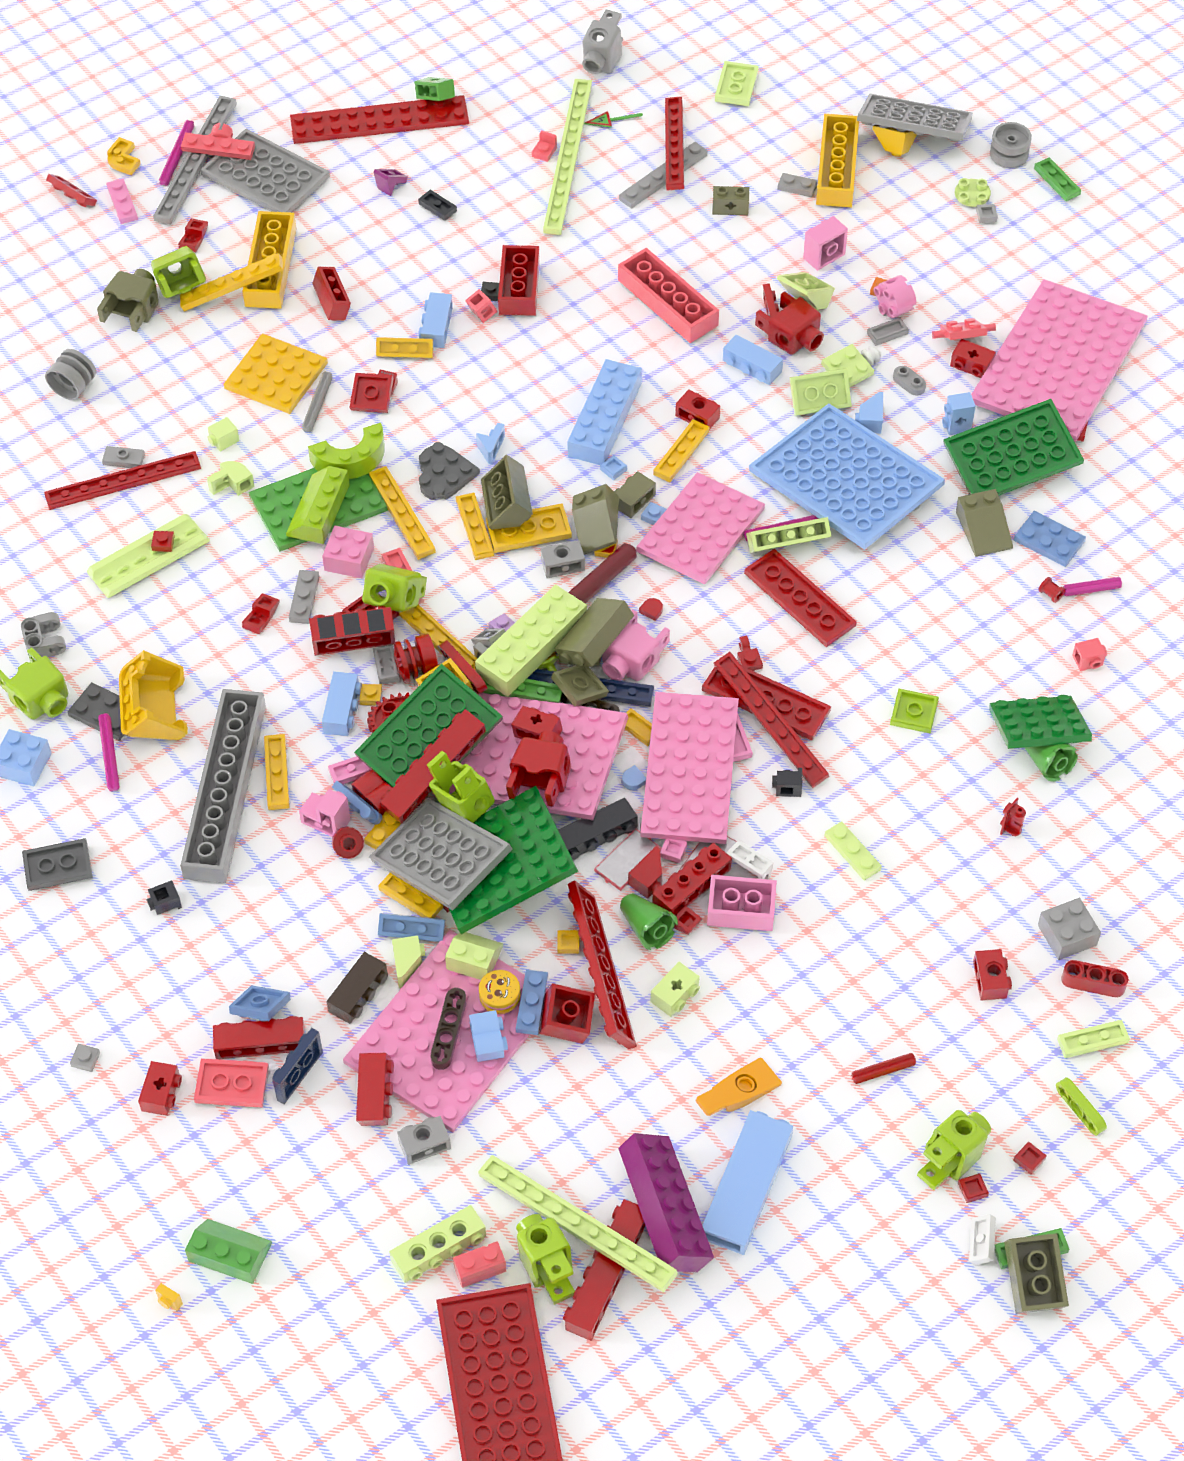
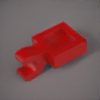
[737,635,763,671]

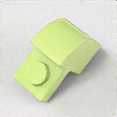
[207,461,255,496]

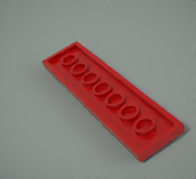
[567,880,637,1049]

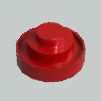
[332,826,364,859]

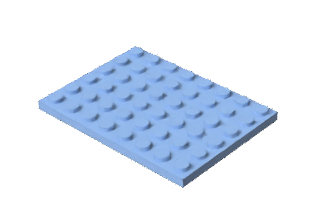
[749,403,945,550]

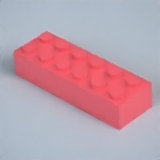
[618,247,719,343]

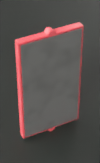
[594,829,662,891]

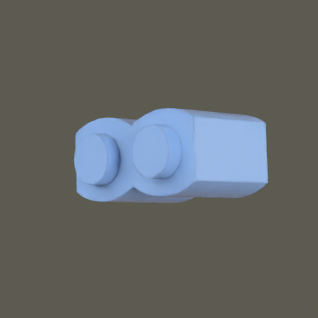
[469,1010,508,1062]

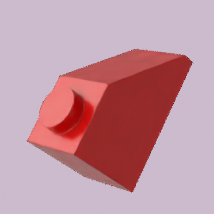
[628,845,662,899]

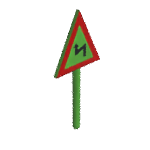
[584,111,643,127]

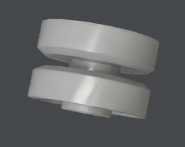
[990,122,1032,168]

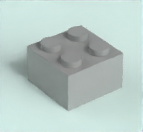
[1038,897,1101,960]

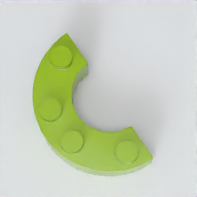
[308,422,385,479]

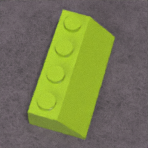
[286,466,350,544]

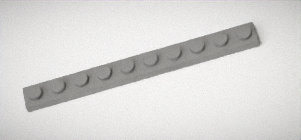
[153,95,237,225]

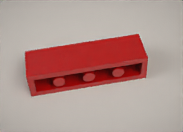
[213,1016,305,1059]

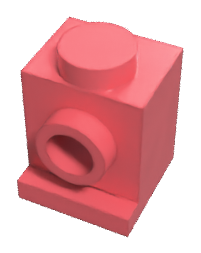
[465,289,498,323]

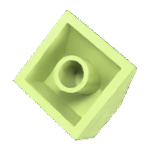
[445,932,504,980]

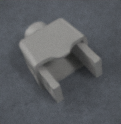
[582,9,623,74]

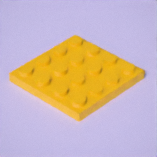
[224,333,328,414]

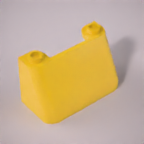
[119,650,188,740]

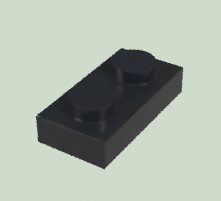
[418,189,457,221]

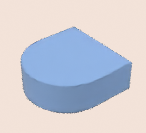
[622,765,646,790]

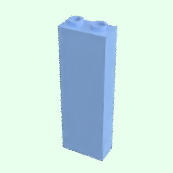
[703,1110,793,1255]

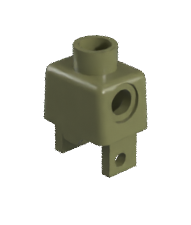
[97,268,159,332]

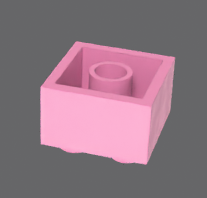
[803,216,848,271]
[322,526,374,579]

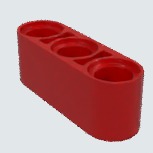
[1061,960,1129,998]

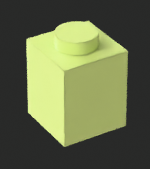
[207,417,240,452]

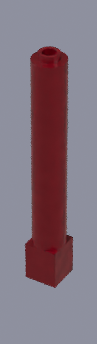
[568,543,637,604]

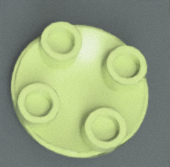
[954,178,991,207]

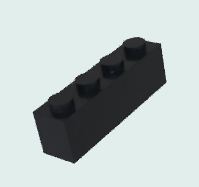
[558,797,638,861]

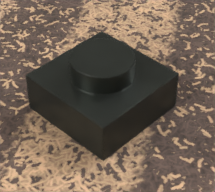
[481,281,499,301]

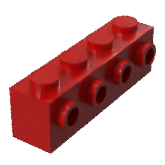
[652,842,732,916]

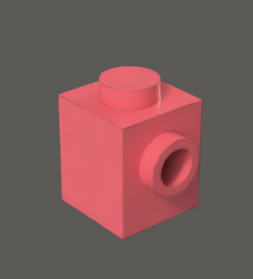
[1072,638,1107,671]

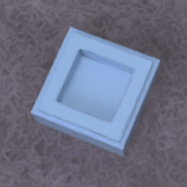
[600,455,628,481]

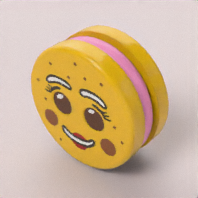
[479,970,521,1014]

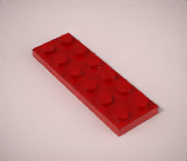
[744,548,857,648]
[702,667,832,741]

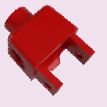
[755,291,824,355]
[506,731,571,807]

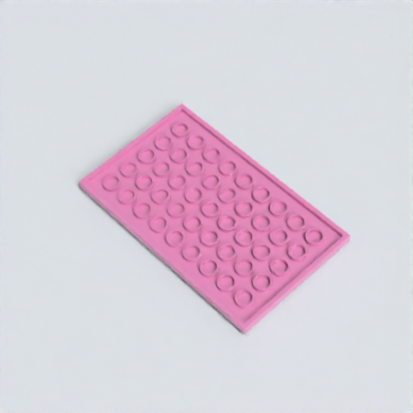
[971,279,1148,442]

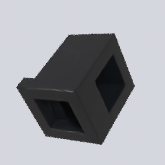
[772,768,802,797]
[146,880,182,915]

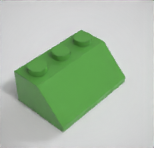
[185,1219,272,1284]

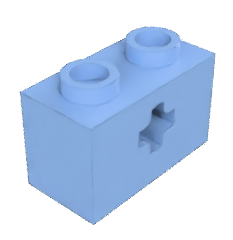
[942,392,976,435]

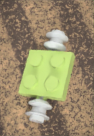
[821,344,881,388]

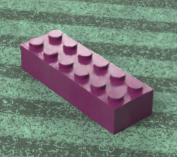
[618,1133,714,1273]

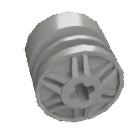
[45,348,97,400]

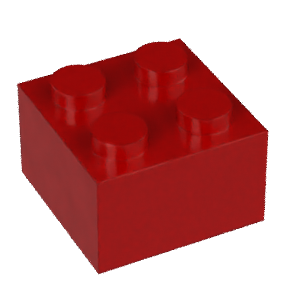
[539,983,595,1044]

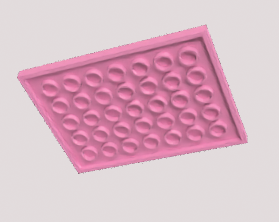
[432,691,628,820]
[343,930,548,1132]

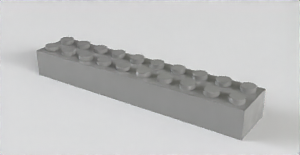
[180,689,266,883]

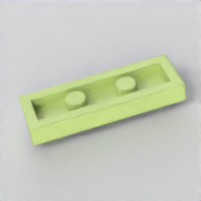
[824,821,882,881]
[1057,1019,1130,1058]

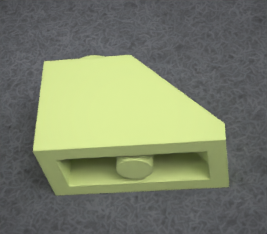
[392,936,426,988]

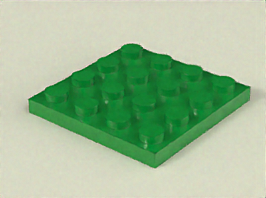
[989,694,1092,749]

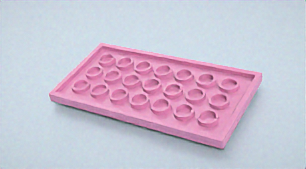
[640,692,739,844]

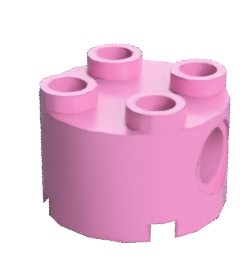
[874,275,916,318]

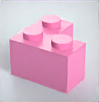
[299,789,351,837]

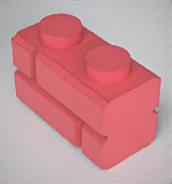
[453,1241,507,1288]

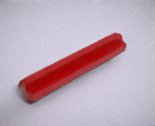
[851,1053,916,1084]

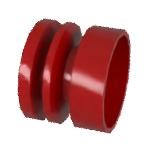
[394,633,438,684]

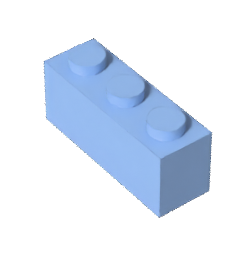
[419,292,453,348]
[723,334,783,386]
[322,671,362,736]

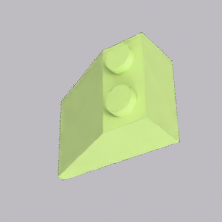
[777,272,835,311]

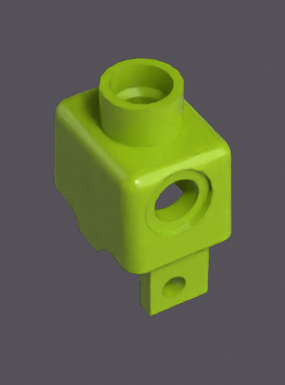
[151,246,206,298]
[362,564,427,612]
[0,647,69,720]
[427,751,495,823]
[917,1110,991,1190]
[516,1214,575,1305]

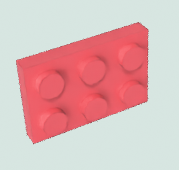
[194,1058,269,1108]

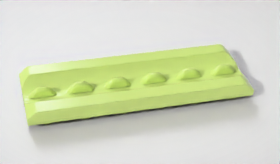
[87,514,210,598]

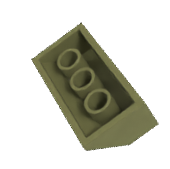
[481,454,533,529]

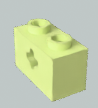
[650,962,700,1017]

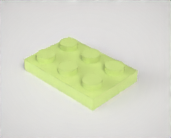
[715,61,759,106]
[789,368,852,416]

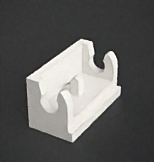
[727,840,774,880]

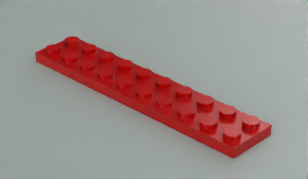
[290,95,469,144]

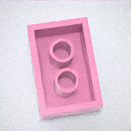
[707,875,777,931]

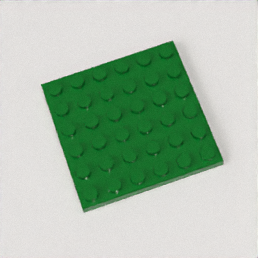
[449,786,579,934]

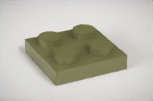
[551,665,609,707]

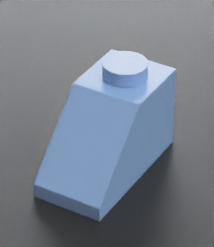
[855,392,883,434]

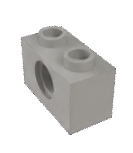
[540,540,585,579]
[397,1116,451,1165]

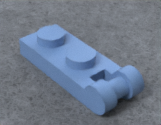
[332,780,382,825]

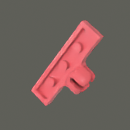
[181,123,255,160]

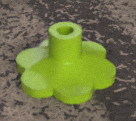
[537,656,559,672]

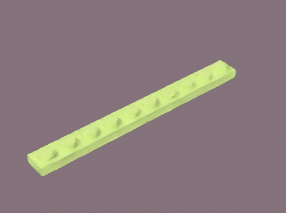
[478,1155,678,1293]

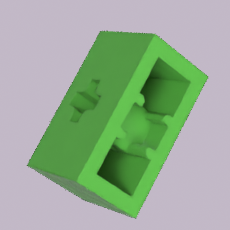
[414,77,455,101]

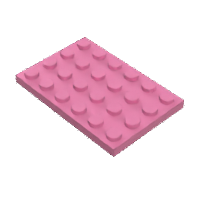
[636,472,765,584]

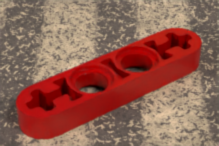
[438,640,488,695]

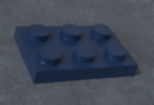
[272,1027,323,1105]

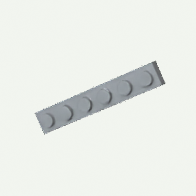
[619,142,708,209]

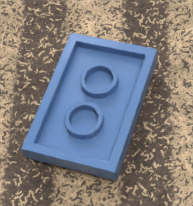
[1013,510,1086,567]

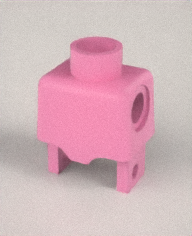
[602,609,670,681]

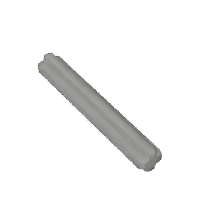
[302,371,333,432]

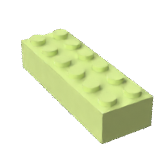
[475,584,587,697]

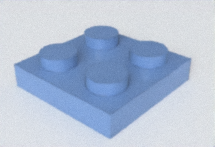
[229,985,291,1021]

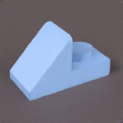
[476,422,505,465]

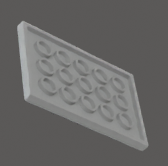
[857,93,973,142]
[200,129,330,213]
[369,798,512,911]

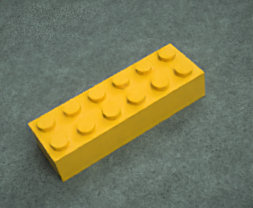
[816,113,859,208]
[242,211,297,309]

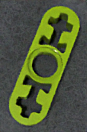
[1055,1077,1107,1136]

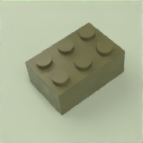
[1004,1233,1069,1314]

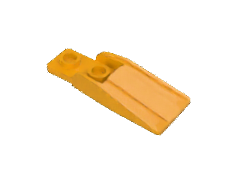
[695,1057,782,1116]

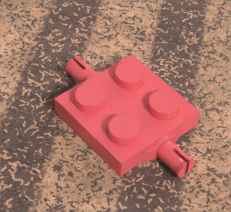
[932,318,996,340]

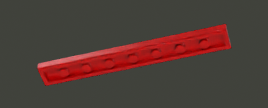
[665,96,685,191]
[44,451,201,510]
[713,651,830,789]

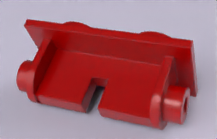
[1000,797,1026,837]

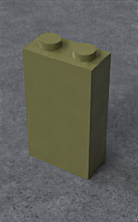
[555,598,634,667]

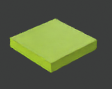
[890,688,939,734]

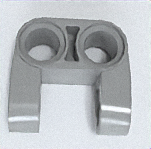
[21,612,66,657]

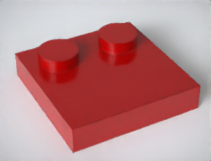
[349,373,394,413]

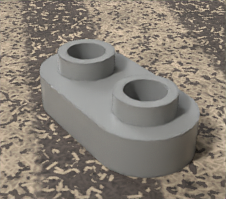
[893,366,926,396]

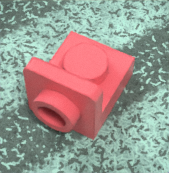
[532,130,557,162]

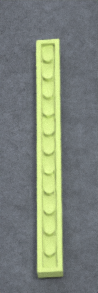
[543,79,592,235]

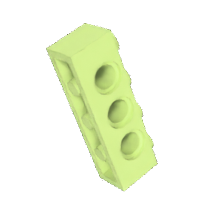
[746,517,832,553]
[389,1205,486,1283]

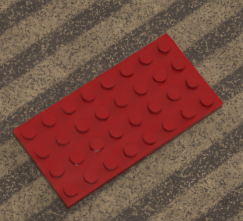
[436,1283,563,1461]

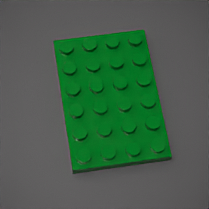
[943,399,1084,496]
[354,663,503,804]

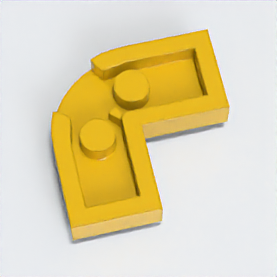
[107,137,141,176]

